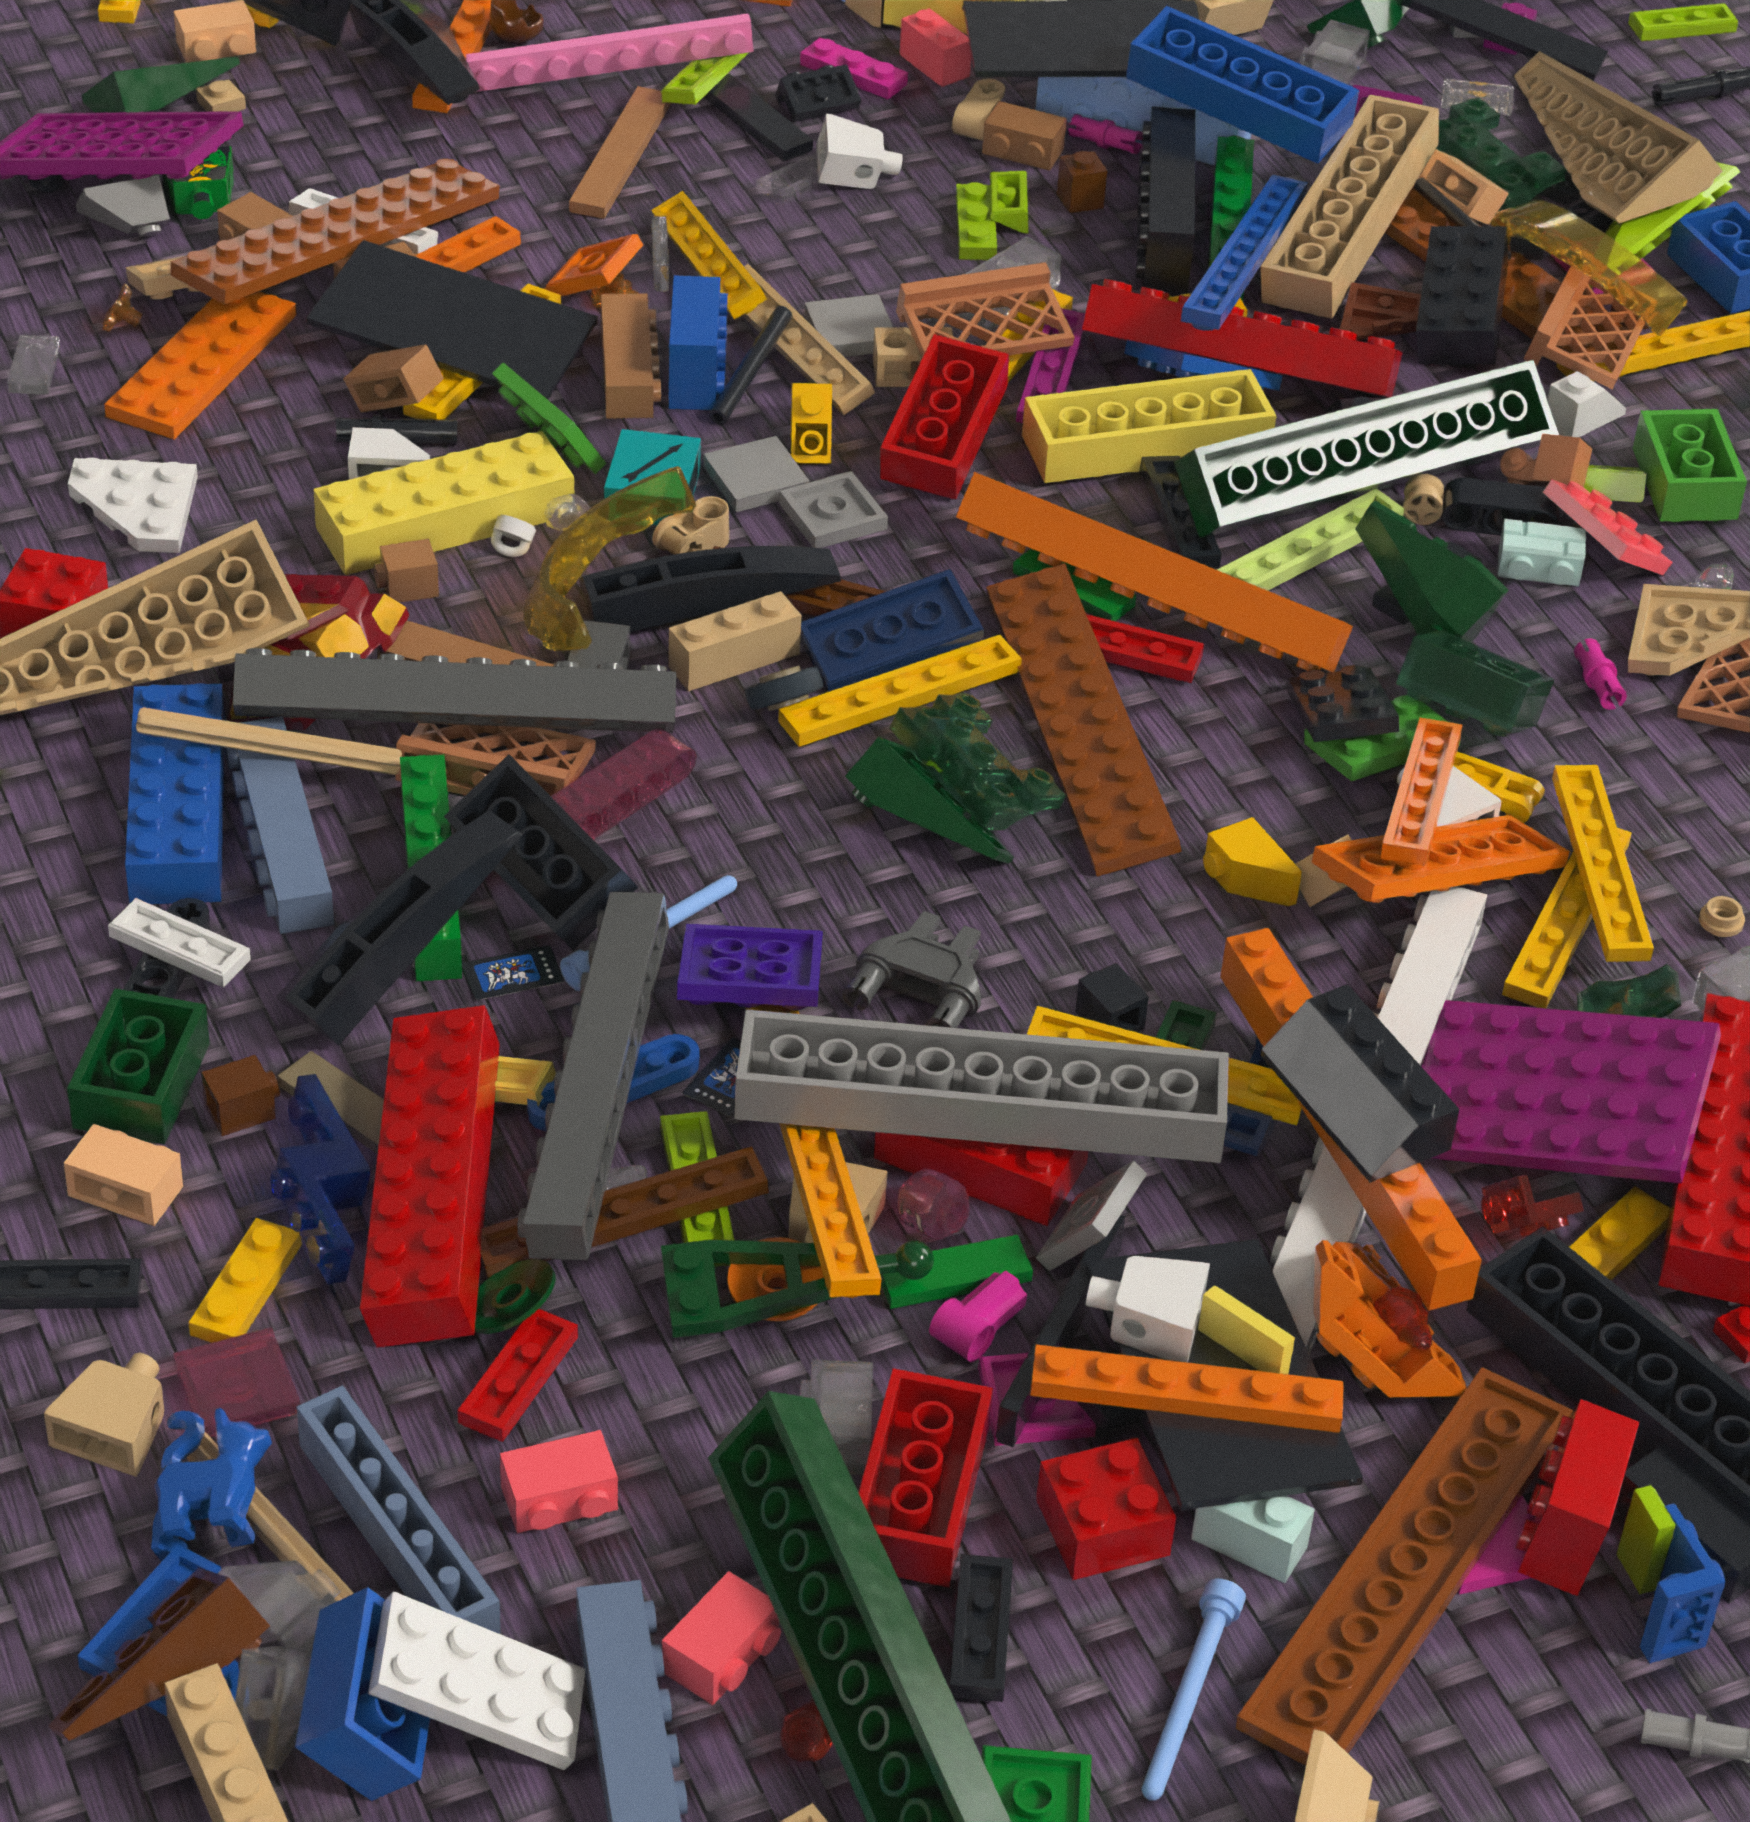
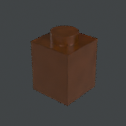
[1057,151,1107,213]
[201,1055,280,1137]

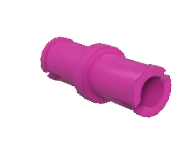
[1069,114,1142,154]
[1574,638,1627,710]

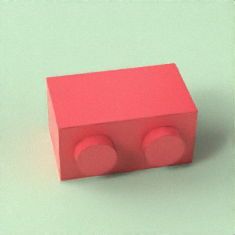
[900,8,971,87]
[500,1430,618,1534]
[662,1571,781,1705]

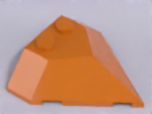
[1313,1240,1467,1398]

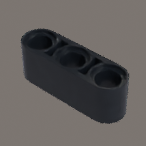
[1443,478,1560,536]

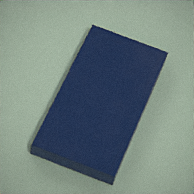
[800,569,984,692]

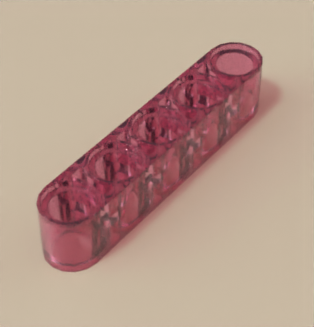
[551,728,697,840]

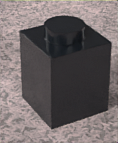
[1075,963,1149,1032]

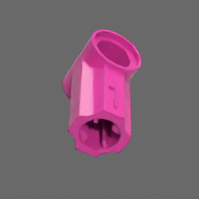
[929,1271,1027,1362]

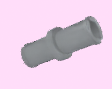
[1641,1709,1750,1764]

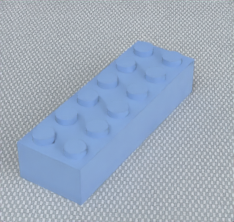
[1035,77,1251,165]

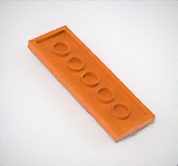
[104,291,297,440]
[1311,815,1570,903]

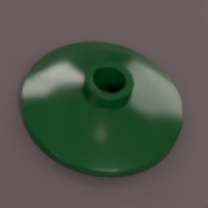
[475,1259,556,1334]

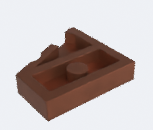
[1340,282,1421,340]

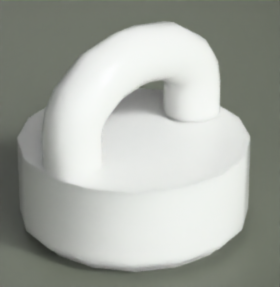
[491,514,536,557]

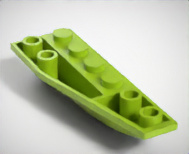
[1588,162,1740,288]

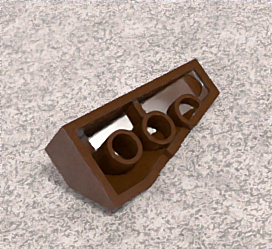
[48,1568,270,1741]

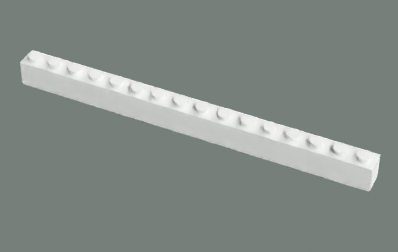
[1270,886,1487,1356]

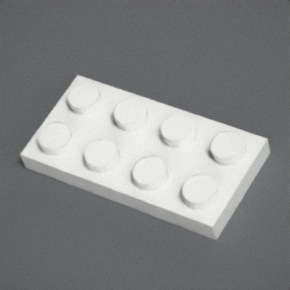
[368,1591,585,1770]

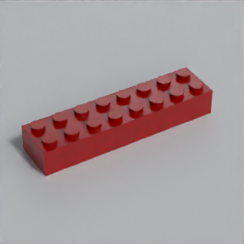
[1082,279,1403,397]
[1658,993,1750,1306]
[360,1005,500,1348]

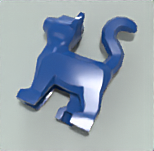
[151,1408,272,1562]

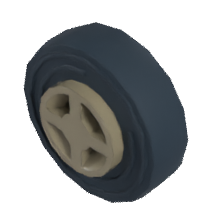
[745,665,823,711]

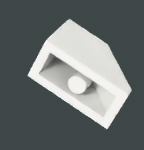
[1547,371,1626,437]
[348,427,430,480]

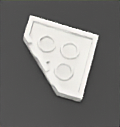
[68,458,197,553]

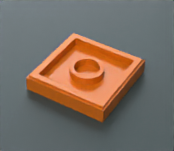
[545,234,643,297]

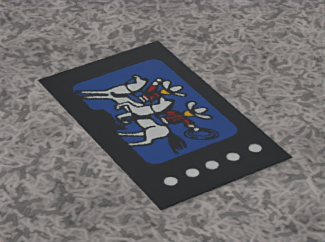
[462,945,565,1001]
[682,1037,741,1116]

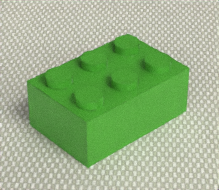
[1633,409,1747,522]

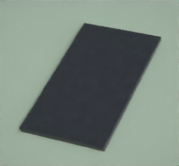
[962,1,1200,77]
[306,240,598,400]
[1085,1239,1363,1511]

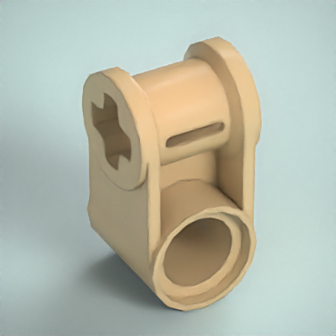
[952,79,1005,141]
[652,496,730,555]

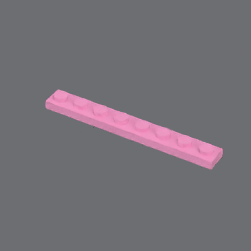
[465,14,754,92]

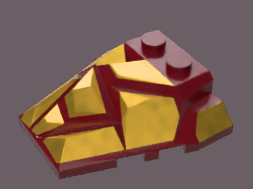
[226,574,410,730]

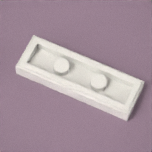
[108,898,251,988]

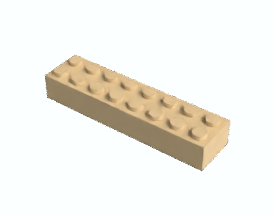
[1261,95,1439,318]

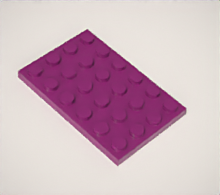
[0,111,243,180]
[1421,1000,1721,1183]

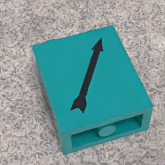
[604,429,701,528]

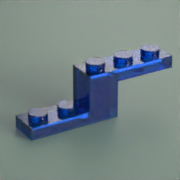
[270,1074,371,1284]

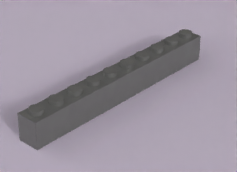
[233,648,676,733]
[518,892,669,1261]

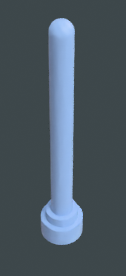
[560,875,737,991]
[1142,1578,1246,1801]

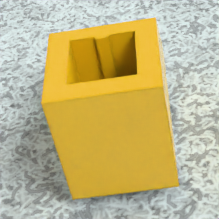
[790,383,832,464]

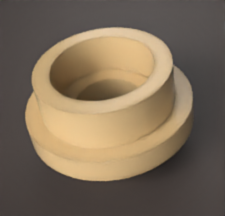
[1699,896,1745,937]

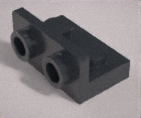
[775,64,862,121]

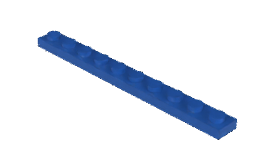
[1181,175,1308,331]

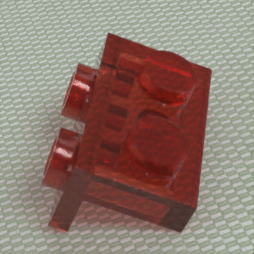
[1481,1175,1584,1237]

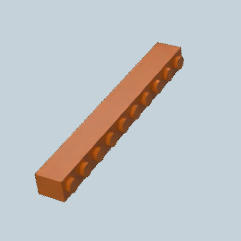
[956,472,1353,672]
[1220,928,1482,1311]

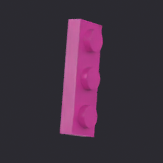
[800,38,908,100]

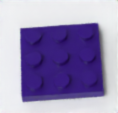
[677,923,823,1010]

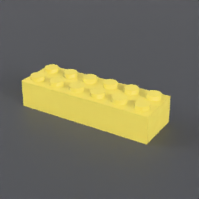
[1022,369,1276,483]
[313,431,575,575]

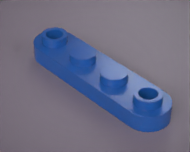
[527,1034,700,1131]

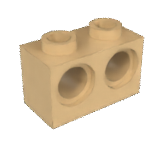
[873,327,953,387]

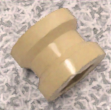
[1403,474,1444,525]

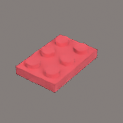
[1543,479,1673,575]

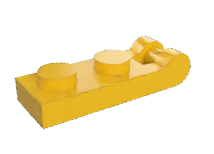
[1453,751,1545,823]

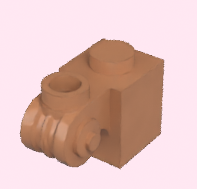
[1500,433,1592,487]

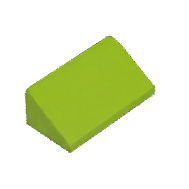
[990,171,1029,234]
[1584,465,1646,502]

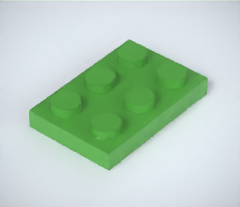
[492,362,606,475]
[1304,694,1460,781]

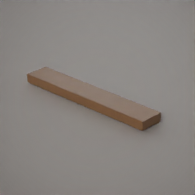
[569,86,672,219]

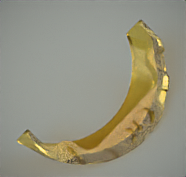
[1490,200,1688,336]
[523,466,697,651]

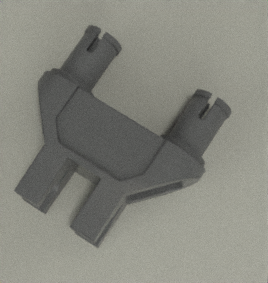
[842,911,981,1028]

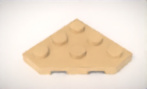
[1628,584,1750,676]

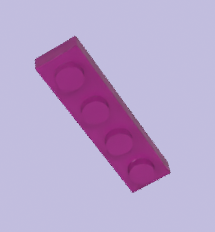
[1016,308,1085,423]

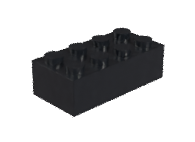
[1416,226,1509,365]
[444,754,639,950]

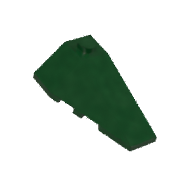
[1306,0,1409,50]
[81,57,240,113]
[1355,501,1509,661]
[845,737,1014,864]

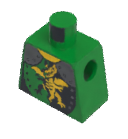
[162,146,234,220]

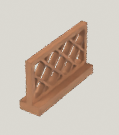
[1523,252,1656,389]
[896,262,1075,358]
[1677,638,1750,733]
[395,723,596,811]

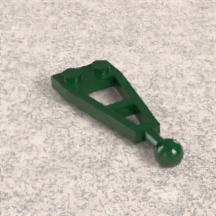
[661,1240,934,1338]

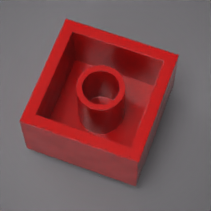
[0,548,108,639]
[1036,1438,1176,1580]

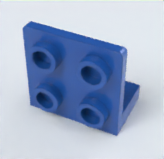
[1640,1503,1725,1663]

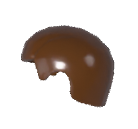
[490,0,544,43]

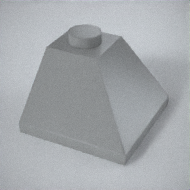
[76,175,170,237]

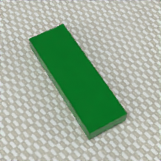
[1013,548,1137,621]
[880,1234,1033,1309]

